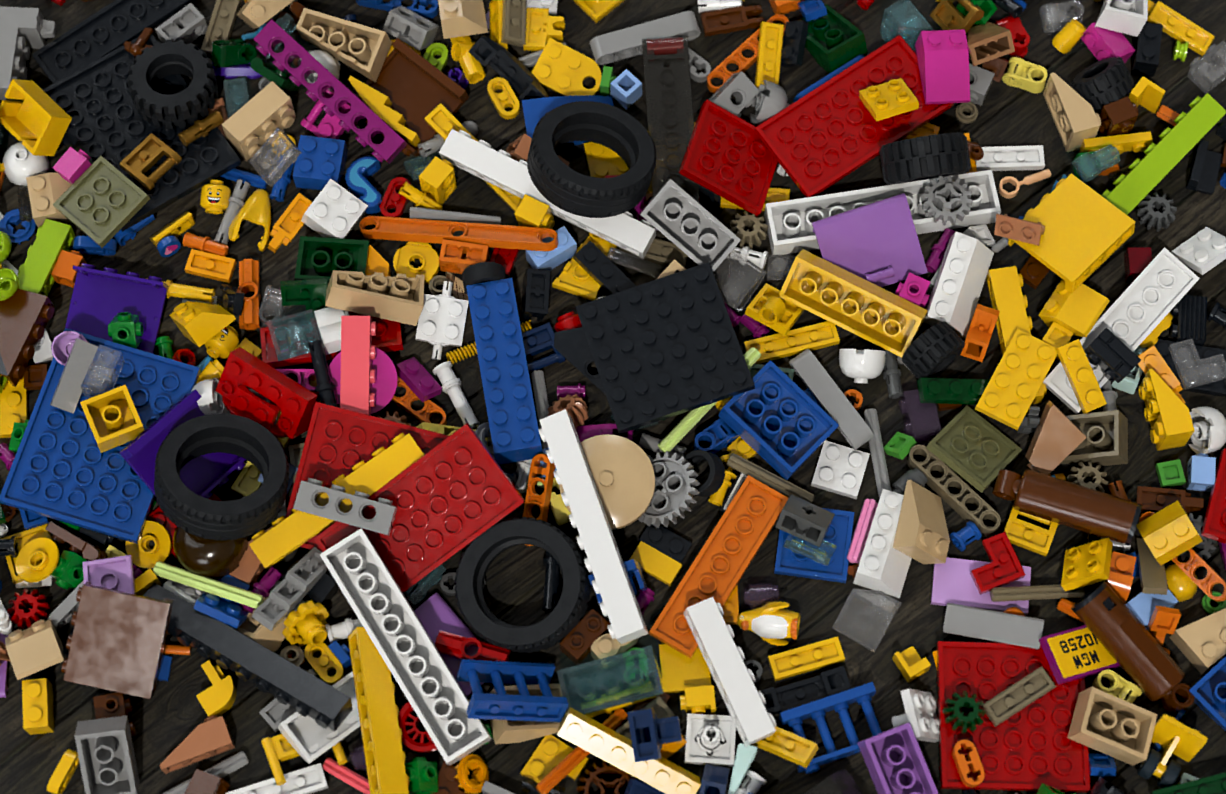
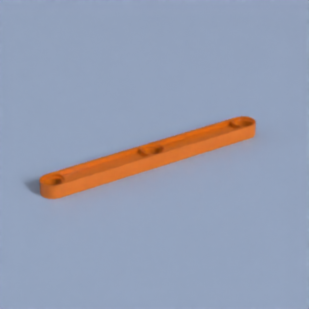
[359,216,559,251]

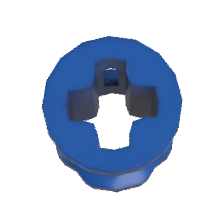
[950,521,982,552]

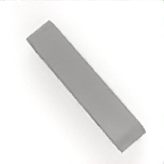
[589,11,701,65]
[789,349,874,450]

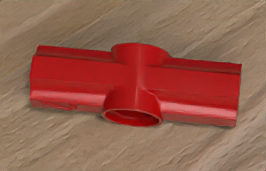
[435,630,511,662]

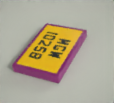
[1039,625,1120,685]

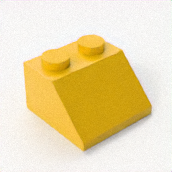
[1038,279,1110,337]
[169,301,236,348]
[1137,500,1203,566]

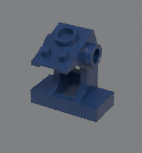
[627,708,682,762]

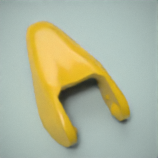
[228,189,271,252]

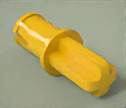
[398,181,443,210]

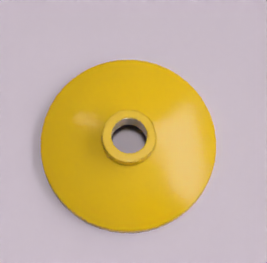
[125,521,171,569]
[15,537,60,583]

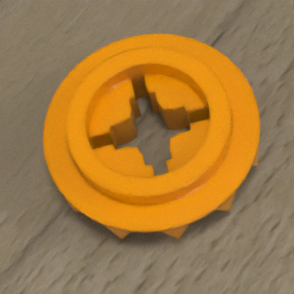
[455,754,489,794]

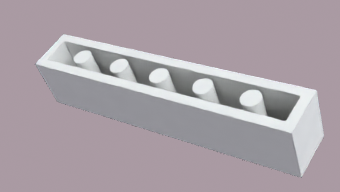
[683,597,776,747]

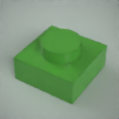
[600,66,616,96]
[884,432,917,460]
[1155,459,1186,488]

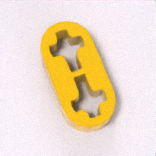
[47,749,79,794]

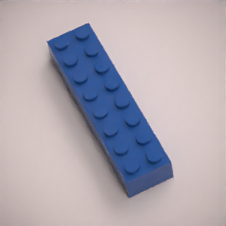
[466,278,543,465]

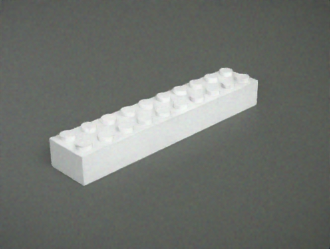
[764,170,1001,257]
[320,528,492,766]

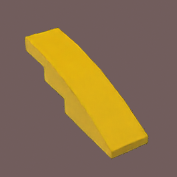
[348,76,421,148]

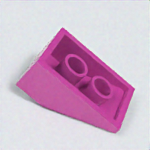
[915,29,970,104]

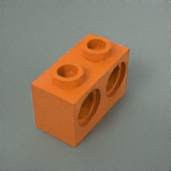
[439,239,490,274]

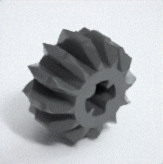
[1137,191,1177,232]

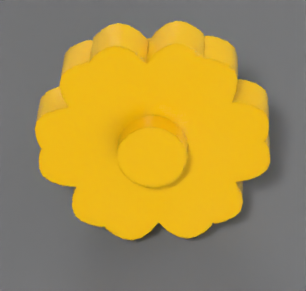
[282,601,329,646]

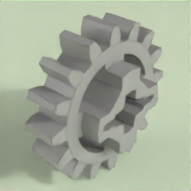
[921,175,973,225]

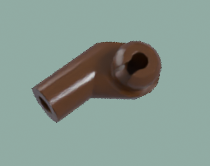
[967,141,984,161]

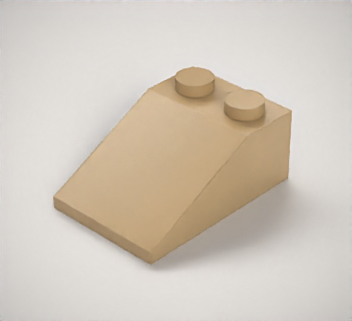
[1043,73,1101,152]
[26,173,71,228]
[893,480,950,564]
[489,683,568,744]

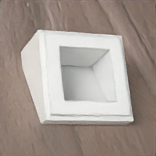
[962,224,995,247]

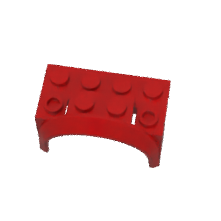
[215,347,318,439]

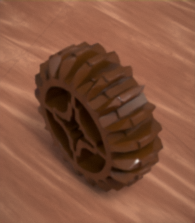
[576,760,640,794]

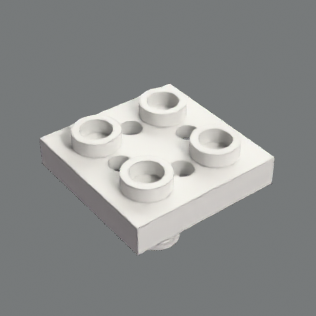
[892,689,940,743]
[684,713,736,767]

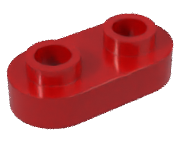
[380,177,410,218]

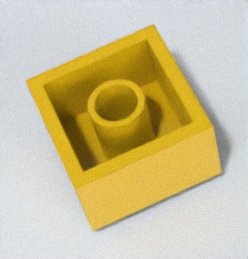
[80,384,145,453]

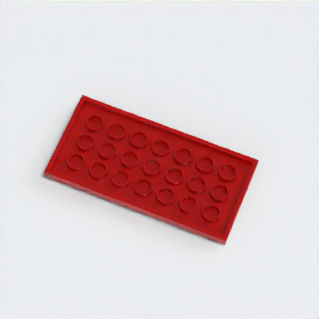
[754,35,954,198]
[314,423,525,593]

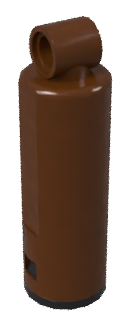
[992,469,1142,546]
[1071,580,1194,713]

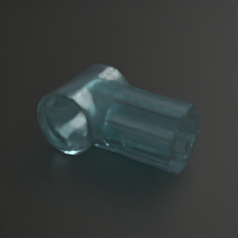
[1071,144,1121,183]

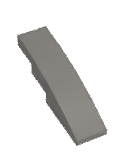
[252,547,328,631]

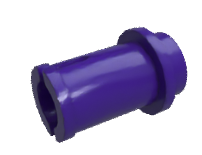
[448,68,469,89]

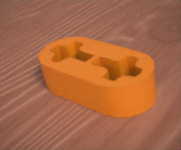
[952,739,985,787]

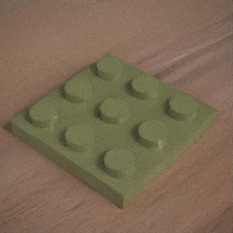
[53,156,150,248]
[926,405,1022,493]

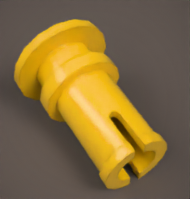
[708,469,737,506]

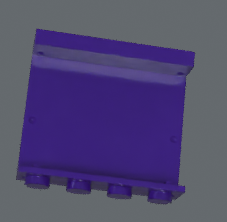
[65,263,169,354]
[119,390,246,499]

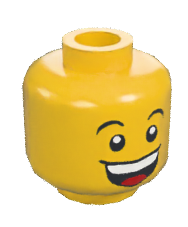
[200,180,231,214]
[204,325,239,359]

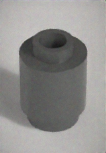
[892,468,928,495]

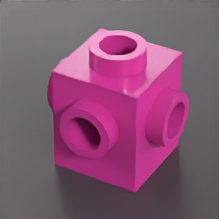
[895,272,931,308]

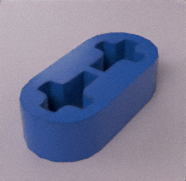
[73,236,117,256]

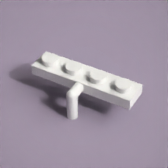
[225,763,328,794]

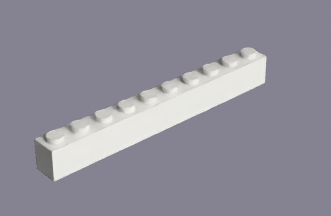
[439,129,656,259]
[538,409,649,644]

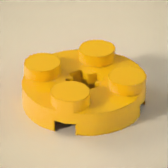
[393,242,440,285]

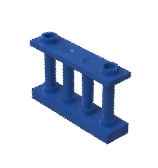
[456,659,569,722]
[779,682,882,774]

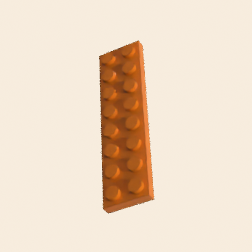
[649,475,789,659]

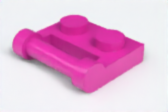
[300,88,351,139]

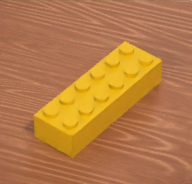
[778,249,928,358]

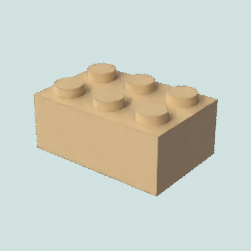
[222,81,296,162]
[1067,687,1158,766]

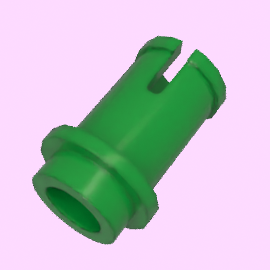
[155,336,173,359]

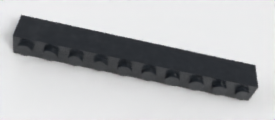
[143,583,352,731]

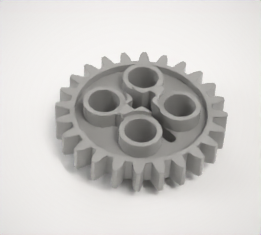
[638,451,700,528]

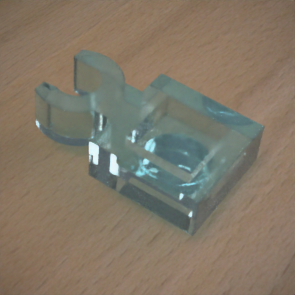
[404,151,442,181]

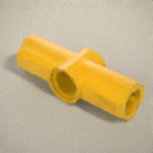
[450,35,486,84]

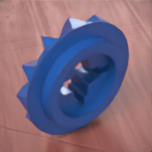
[0,209,37,244]

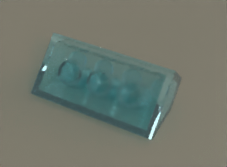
[557,645,664,714]

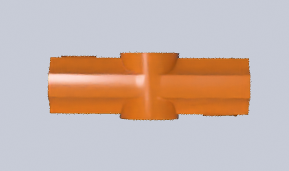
[238,259,261,331]

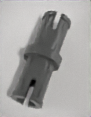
[882,350,904,399]

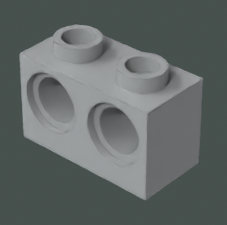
[156,3,208,45]
[383,6,439,51]

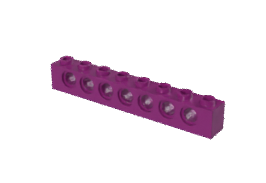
[254,19,407,164]

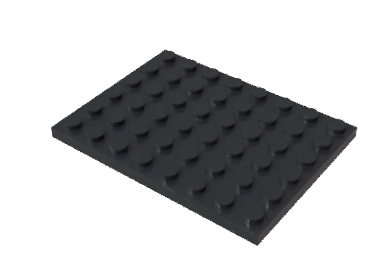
[43,34,241,232]

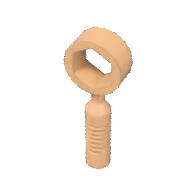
[998,169,1051,199]

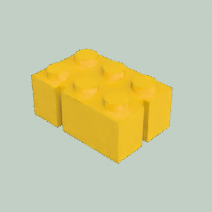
[0,79,72,156]

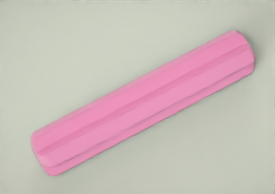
[847,499,878,564]

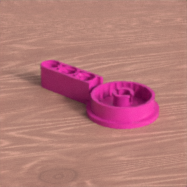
[276,348,398,414]

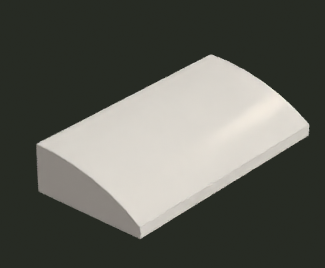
[278,671,360,764]

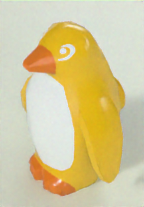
[737,602,801,646]

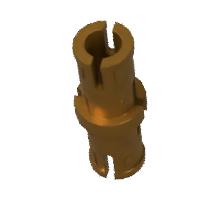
[178,110,224,146]

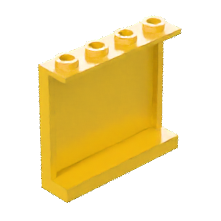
[1008,173,1135,294]

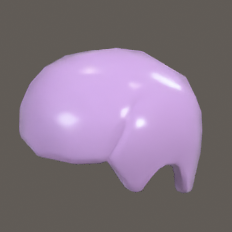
[51,331,88,366]

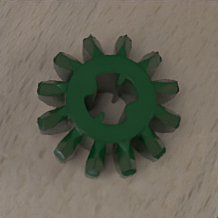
[943,690,986,734]

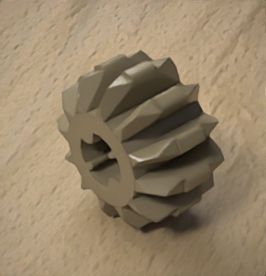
[729,210,768,249]
[1066,461,1108,493]

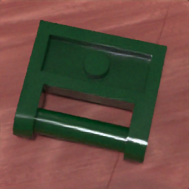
[250,57,300,93]

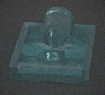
[267,309,322,361]

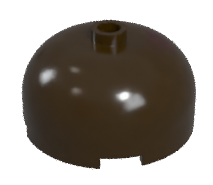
[173,527,248,579]

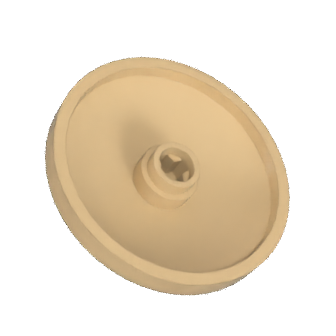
[559,434,655,530]

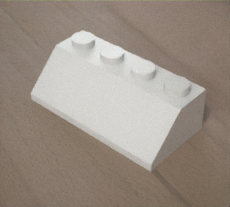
[923,231,994,338]
[853,489,912,598]

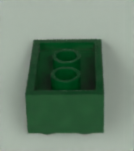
[797,4,868,74]
[295,236,370,284]

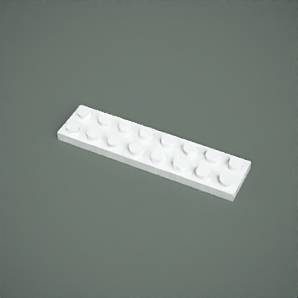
[1043,247,1200,414]

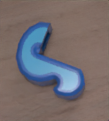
[345,156,382,214]

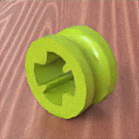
[1172,40,1188,62]

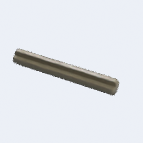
[727,453,815,503]
[990,584,1085,602]

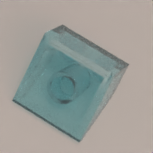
[880,0,933,51]

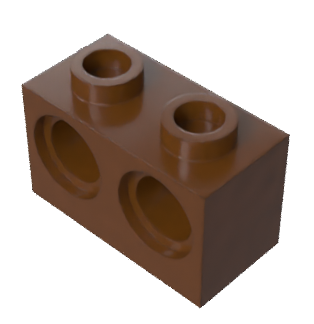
[559,608,610,666]

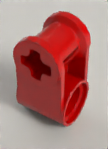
[994,15,1030,58]

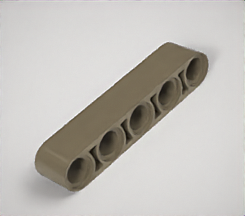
[907,445,1001,537]

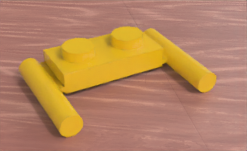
[261,734,348,785]

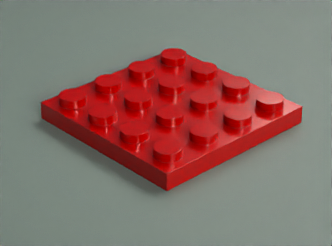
[679,99,778,216]

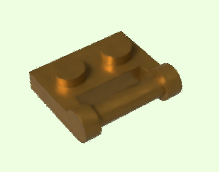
[930,0,984,33]
[119,133,182,191]

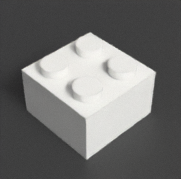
[301,179,368,239]

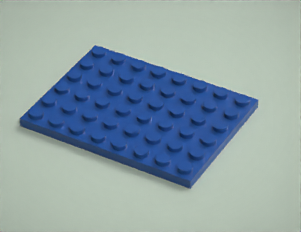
[0,328,200,544]

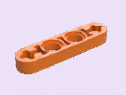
[523,454,555,546]

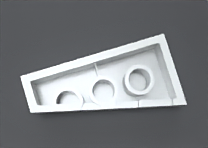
[1095,0,1148,37]

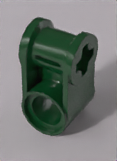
[212,38,257,68]

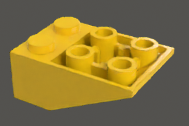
[1138,369,1195,451]

